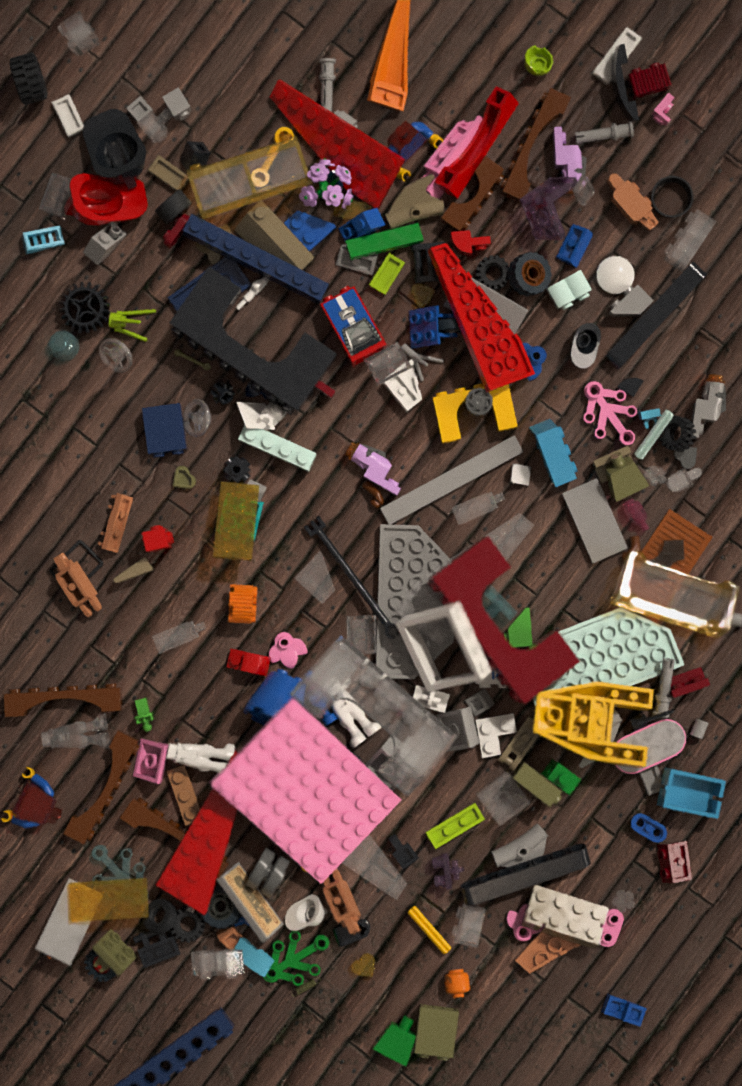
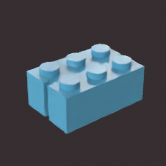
[657,767,726,819]

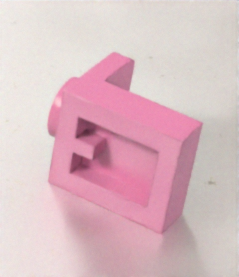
[652,93,674,126]

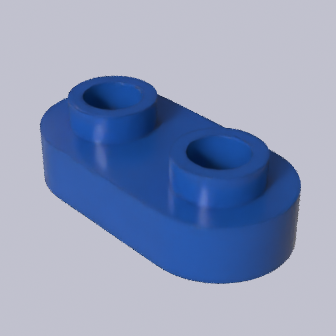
[630,813,667,843]

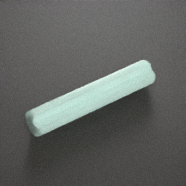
[634,410,674,460]

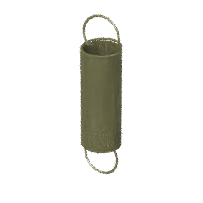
[291,978,320,996]

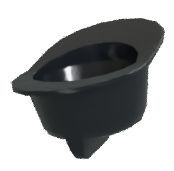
[570,323,601,369]

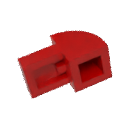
[451,230,491,256]
[227,648,271,676]

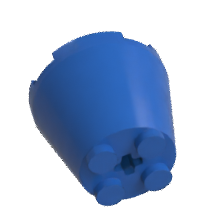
[243,669,305,726]

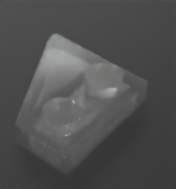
[295,551,335,604]

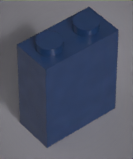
[142,403,188,458]

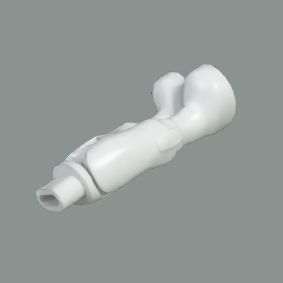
[323,681,382,748]
[166,743,235,773]

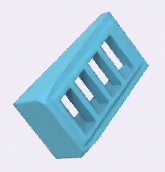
[22,225,65,254]

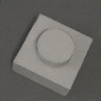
[126,96,154,124]

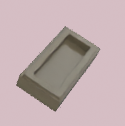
[148,155,190,191]

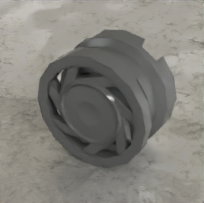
[465,388,493,416]

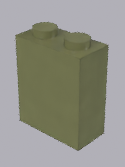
[511,761,562,807]
[414,1004,459,1060]

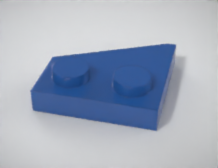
[284,210,337,252]

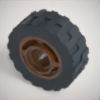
[508,252,552,296]

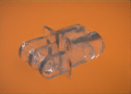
[666,468,702,492]

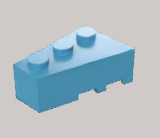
[529,419,578,487]

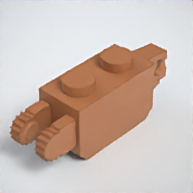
[607,173,659,231]
[54,553,102,617]
[323,868,361,935]

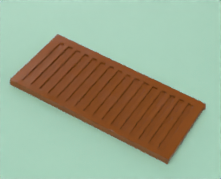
[613,509,713,623]

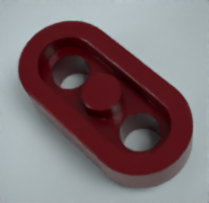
[162,213,190,249]

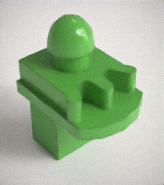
[135,698,154,732]

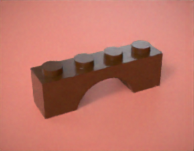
[441,156,505,231]

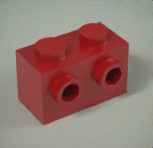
[142,525,174,553]

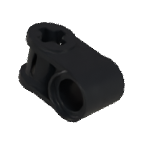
[332,919,371,947]

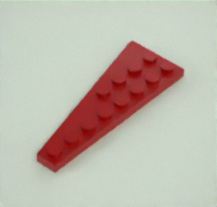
[156,751,239,915]

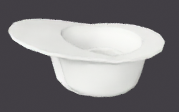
[285,895,328,931]

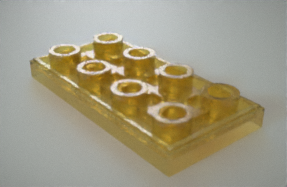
[213,482,259,561]
[69,878,149,922]

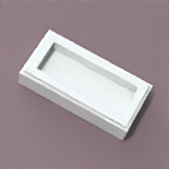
[52,94,84,138]

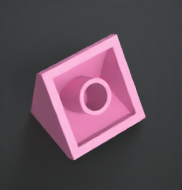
[133,739,168,784]

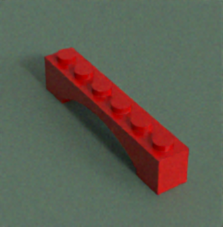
[434,86,519,199]

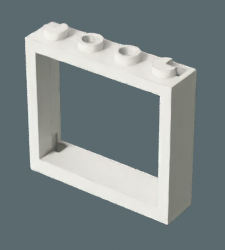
[396,602,491,692]

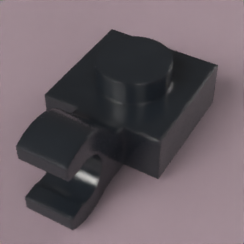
[389,834,419,870]

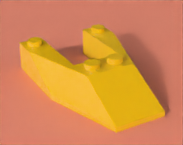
[533,682,654,768]

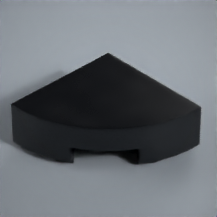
[617,378,644,397]

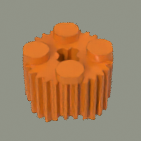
[228,584,257,624]

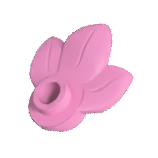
[269,632,307,669]
[507,904,545,942]

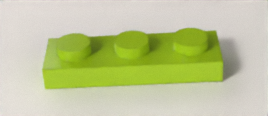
[426,802,485,849]

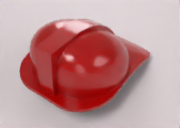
[64,173,148,226]

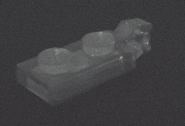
[452,492,505,525]
[152,621,207,654]

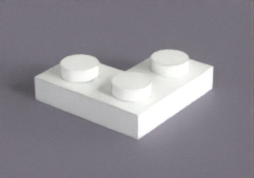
[475,713,517,758]

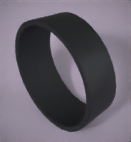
[651,176,693,218]

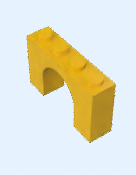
[432,384,518,444]

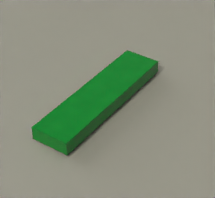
[345,223,424,260]

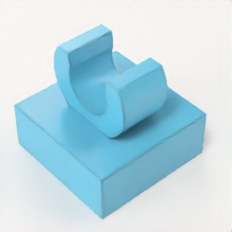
[638,408,661,428]

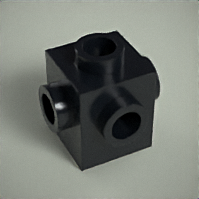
[223,456,251,484]

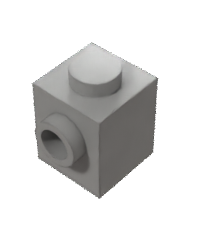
[162,87,192,120]

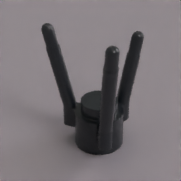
[629,699,674,731]

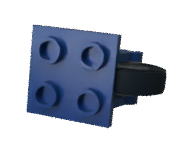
[409,306,461,349]

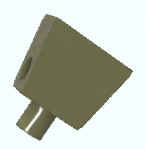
[605,452,649,502]

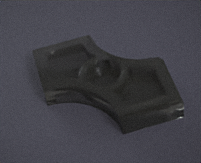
[646,540,685,580]

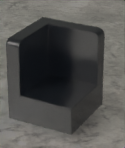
[180,141,211,172]

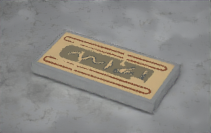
[217,862,283,943]

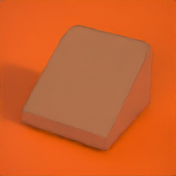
[216,925,244,952]

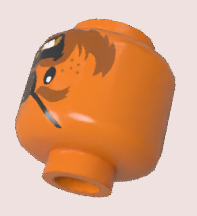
[444,969,470,998]

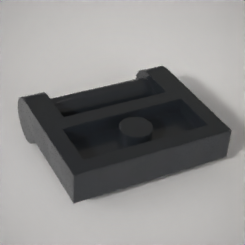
[410,241,445,284]

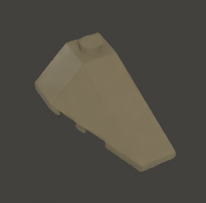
[234,200,315,270]

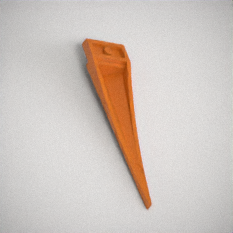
[367,0,410,112]

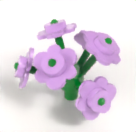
[299,158,353,209]

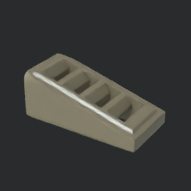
[114,557,154,583]

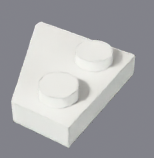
[383,359,422,412]

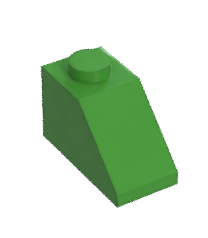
[504,607,533,647]

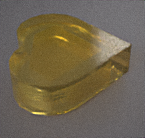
[411,283,435,308]
[352,953,375,977]

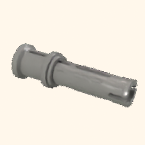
[319,58,336,112]
[575,121,634,144]
[652,658,675,718]

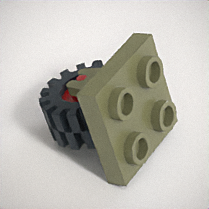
[84,929,137,982]

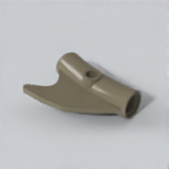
[385,174,444,229]

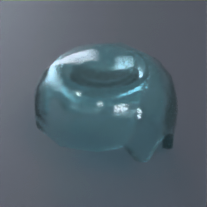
[48,330,80,361]

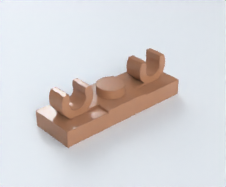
[98,493,133,553]

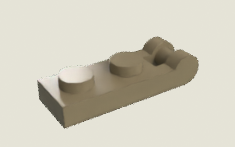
[498,716,539,771]

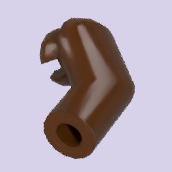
[362,480,384,508]

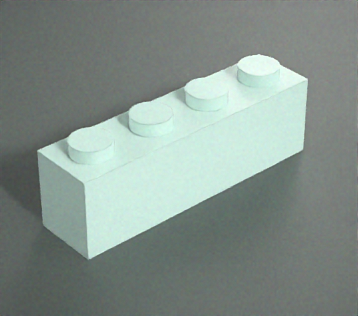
[238,425,317,472]

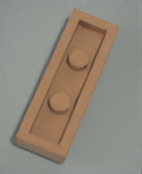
[167,765,201,826]

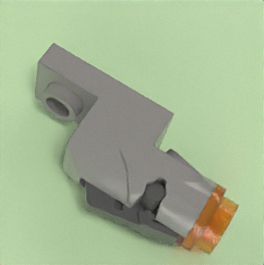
[691,374,726,439]

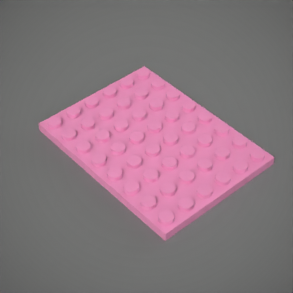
[210,698,401,884]

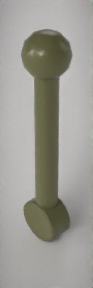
[174,349,211,371]

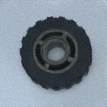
[201,885,242,929]

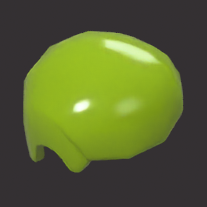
[524,45,553,76]

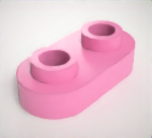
[600,908,624,947]

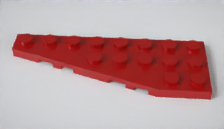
[270,80,405,209]
[427,243,535,393]

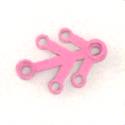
[583,381,637,446]

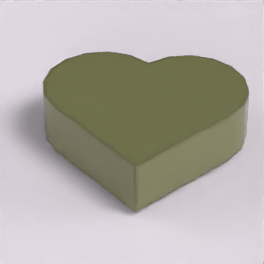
[173,466,196,489]

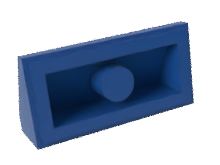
[556,224,593,268]

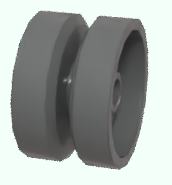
[246,848,290,898]

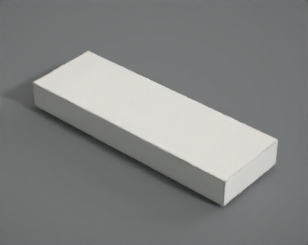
[592,27,642,85]

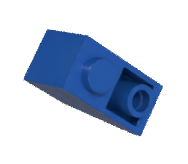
[338,208,385,241]

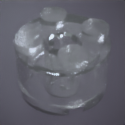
[57,11,100,57]

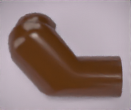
[622,536,641,563]

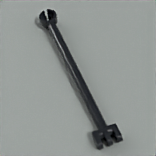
[304,516,400,639]

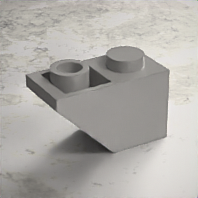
[83,222,126,265]
[609,285,654,317]

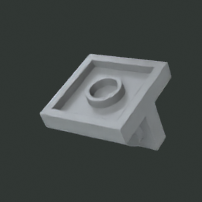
[436,706,480,752]

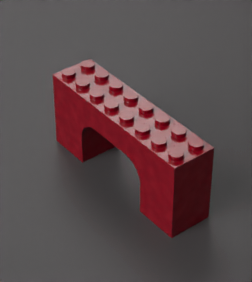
[427,536,580,704]

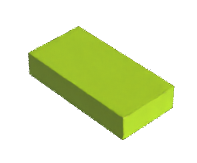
[369,253,405,295]

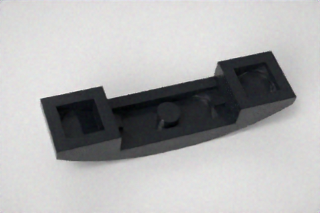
[611,44,639,122]

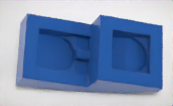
[601,994,647,1026]

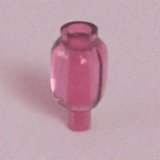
[623,498,649,532]

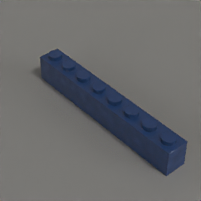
[183,214,329,305]

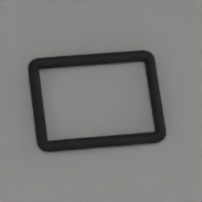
[49,540,103,579]

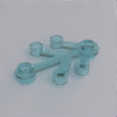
[92,845,149,905]

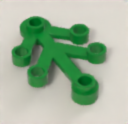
[263,931,329,986]

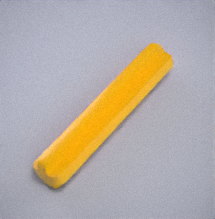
[408,906,451,954]

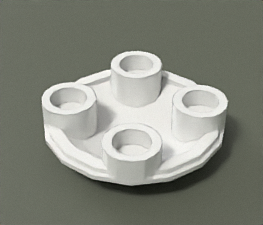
[596,256,634,294]

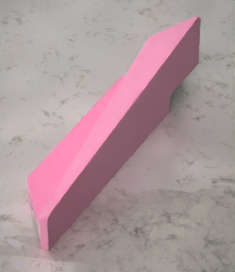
[422,116,482,198]

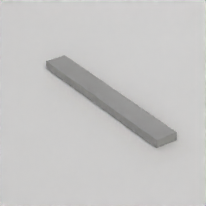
[380,435,524,525]

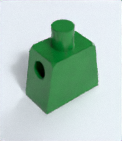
[541,758,582,796]
[373,1015,416,1066]

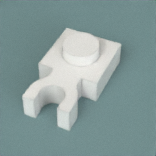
[256,402,286,431]

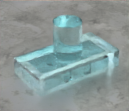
[483,585,518,621]

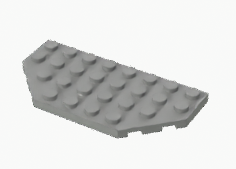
[376,524,454,679]

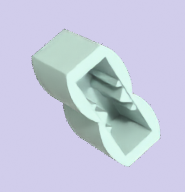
[547,270,592,311]

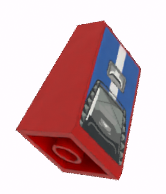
[320,286,387,366]

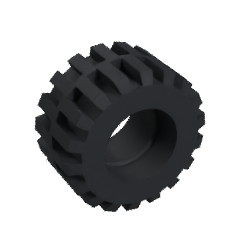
[9,52,48,105]

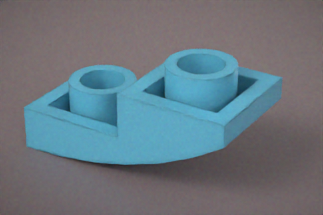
[231,937,274,977]

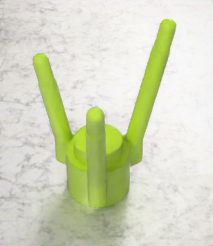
[109,309,156,342]

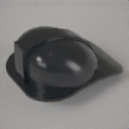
[83,109,146,190]

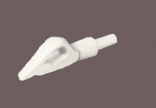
[236,277,269,310]

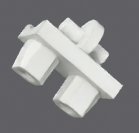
[411,685,450,713]

